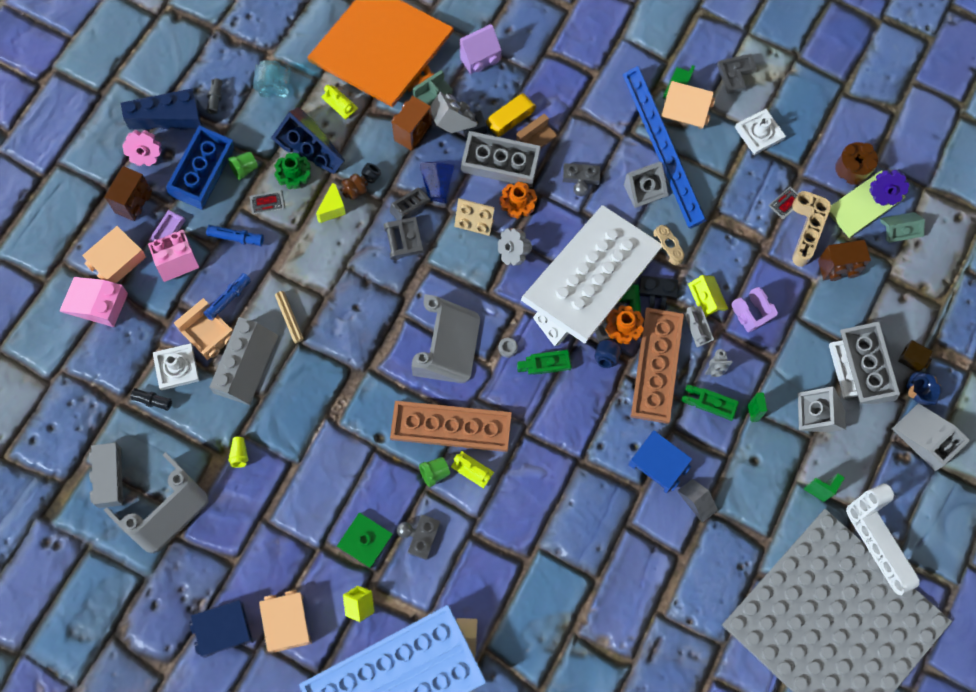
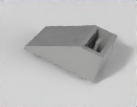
[892,403,970,471]

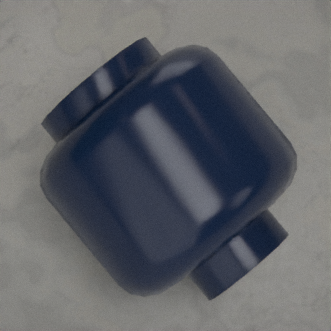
[594,339,622,368]

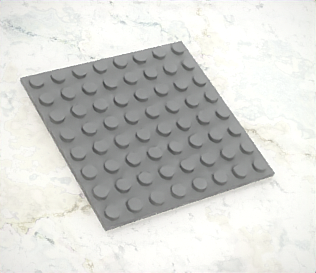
[722,509,952,692]

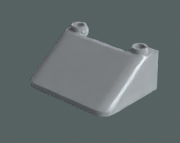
[411,294,480,383]

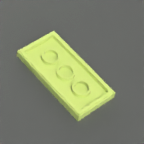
[829,170,905,238]

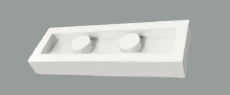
[829,341,858,399]

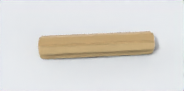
[275,291,304,343]

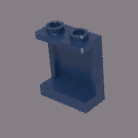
[189,600,253,658]

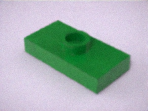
[748,392,767,422]

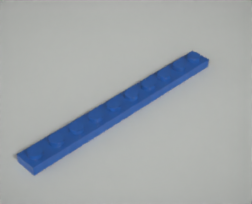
[622,66,707,229]

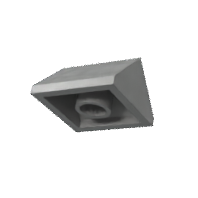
[624,161,668,208]

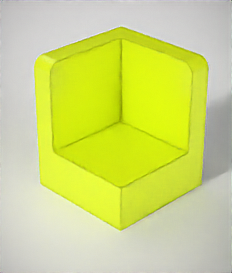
[343,586,375,622]

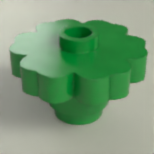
[274,153,311,189]

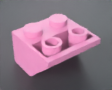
[148,230,200,282]

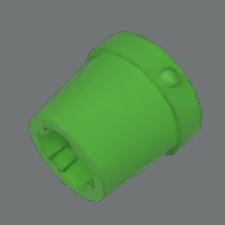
[228,152,258,180]
[419,457,450,488]

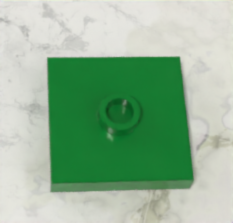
[337,512,393,569]

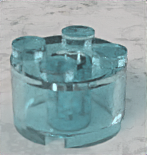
[253,61,291,98]

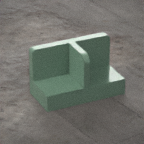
[413,70,453,105]

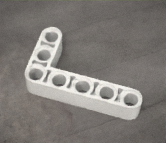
[847,484,919,595]

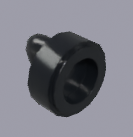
[361,163,381,184]

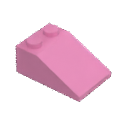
[60,277,128,327]

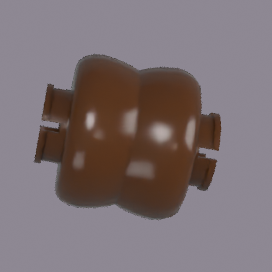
[340,174,368,200]

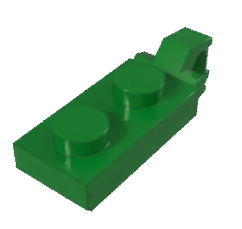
[517,350,572,375]

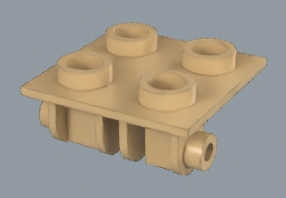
[454,198,495,236]

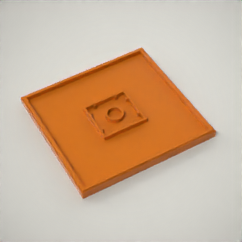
[307,0,454,108]

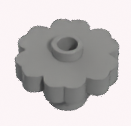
[498,228,532,266]

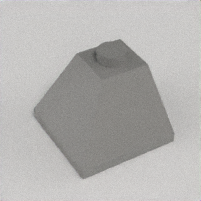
[798,386,846,432]

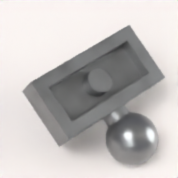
[563,163,600,196]
[397,514,440,560]

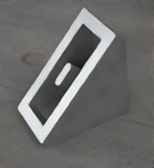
[677,479,718,523]

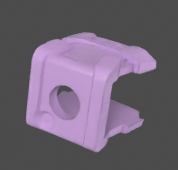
[731,287,778,332]

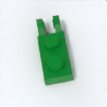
[682,385,739,421]

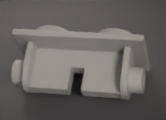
[684,306,714,348]
[705,349,732,377]

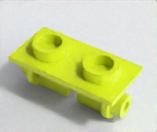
[321,84,359,120]
[451,451,494,489]

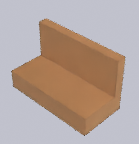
[516,113,557,149]

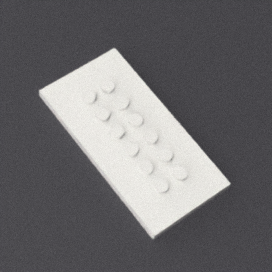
[521,205,662,343]

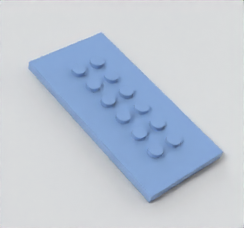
[299,605,487,692]

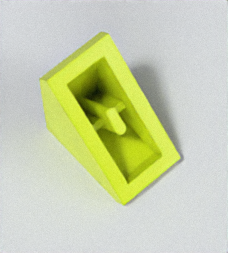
[316,183,346,223]

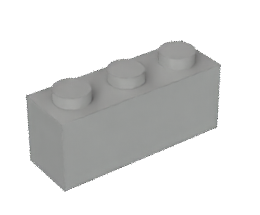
[89,443,123,508]

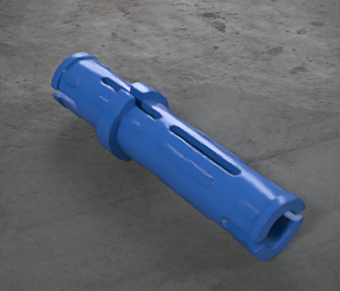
[206,225,264,246]
[203,273,251,321]

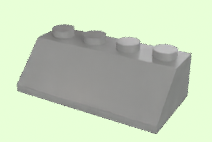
[210,317,278,405]
[840,322,900,404]

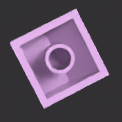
[460,24,501,75]

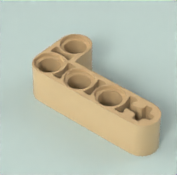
[792,191,831,267]

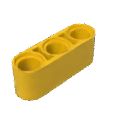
[486,93,536,137]

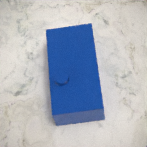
[166,125,234,210]

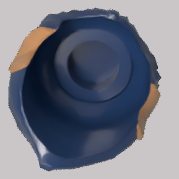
[906,372,942,405]

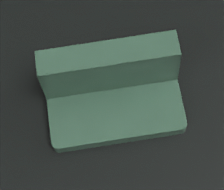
[880,212,925,243]

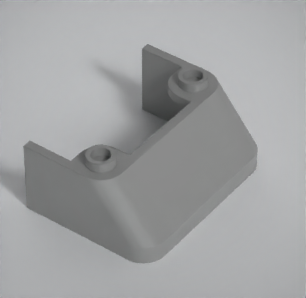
[104,452,209,554]

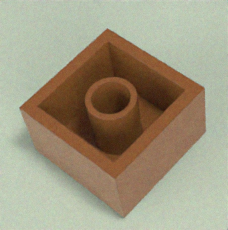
[391,96,432,151]

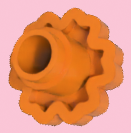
[499,182,537,219]
[605,305,644,344]

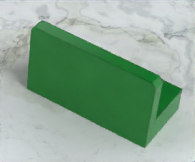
[663,65,695,99]
[804,473,845,502]

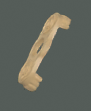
[653,225,684,265]

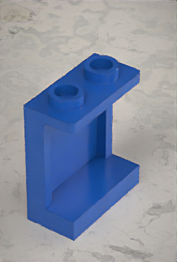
[628,430,692,493]

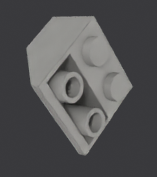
[430,92,478,133]

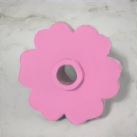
[122,130,162,166]

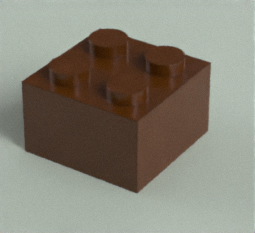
[104,166,152,221]
[818,240,871,281]

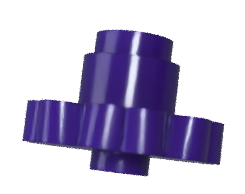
[869,170,909,206]

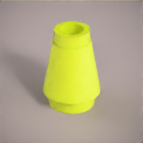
[228,437,249,468]

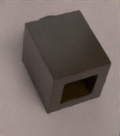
[898,340,933,372]

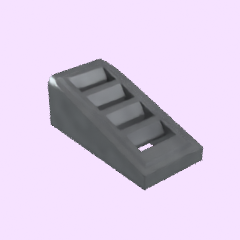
[390,187,430,220]

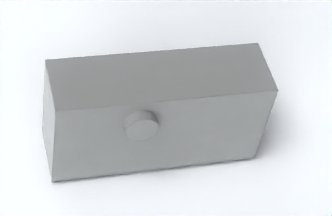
[461,131,541,187]

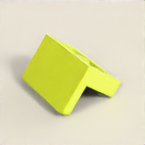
[688,275,728,317]

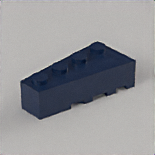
[121,88,202,130]

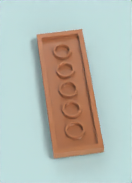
[630,307,684,424]
[390,401,512,452]

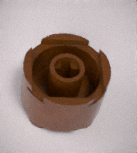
[835,142,878,185]

